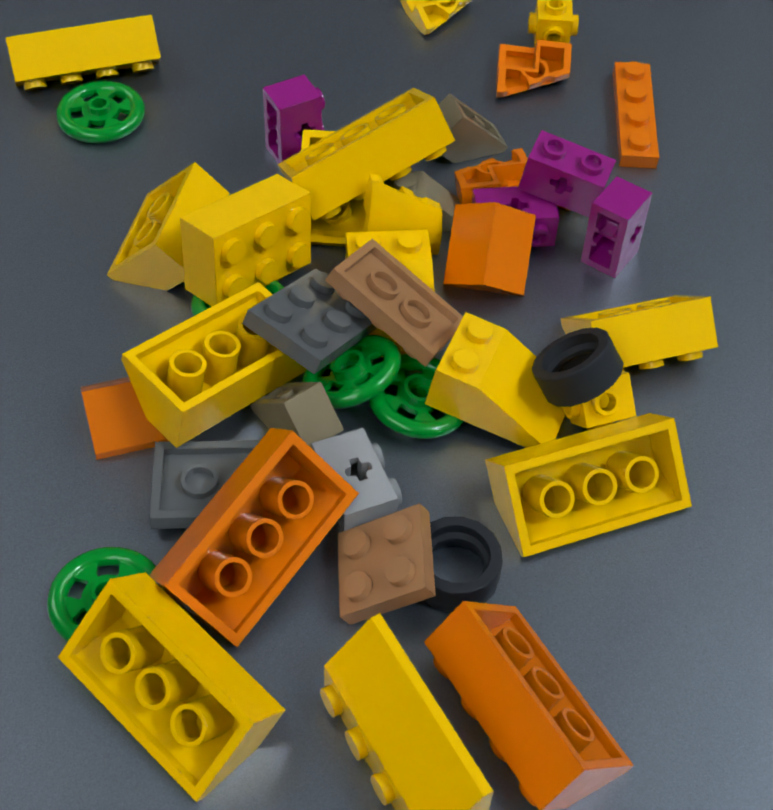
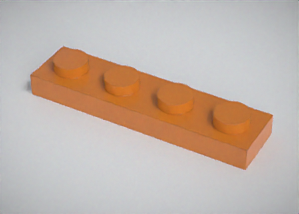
[613,61,659,169]

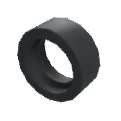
[532,327,624,407]
[424,517,503,612]

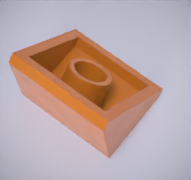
[443,202,536,297]
[80,377,170,460]

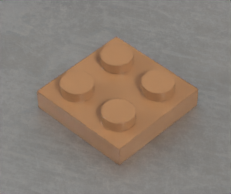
[338,503,436,625]

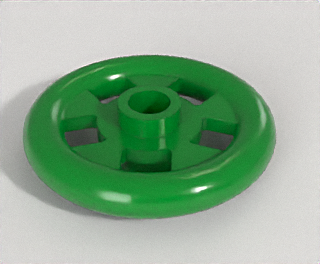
[56,81,145,144]
[302,335,401,409]
[368,353,464,439]
[47,547,156,642]

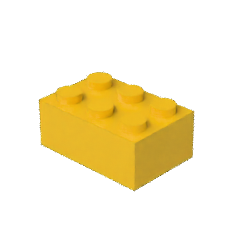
[180,174,311,307]

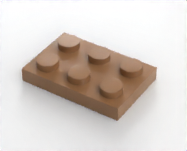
[325,239,463,367]

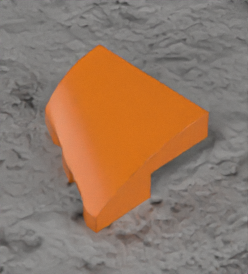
[496,39,572,97]
[454,148,528,204]

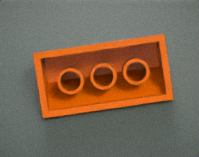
[149,428,359,647]
[424,601,634,810]

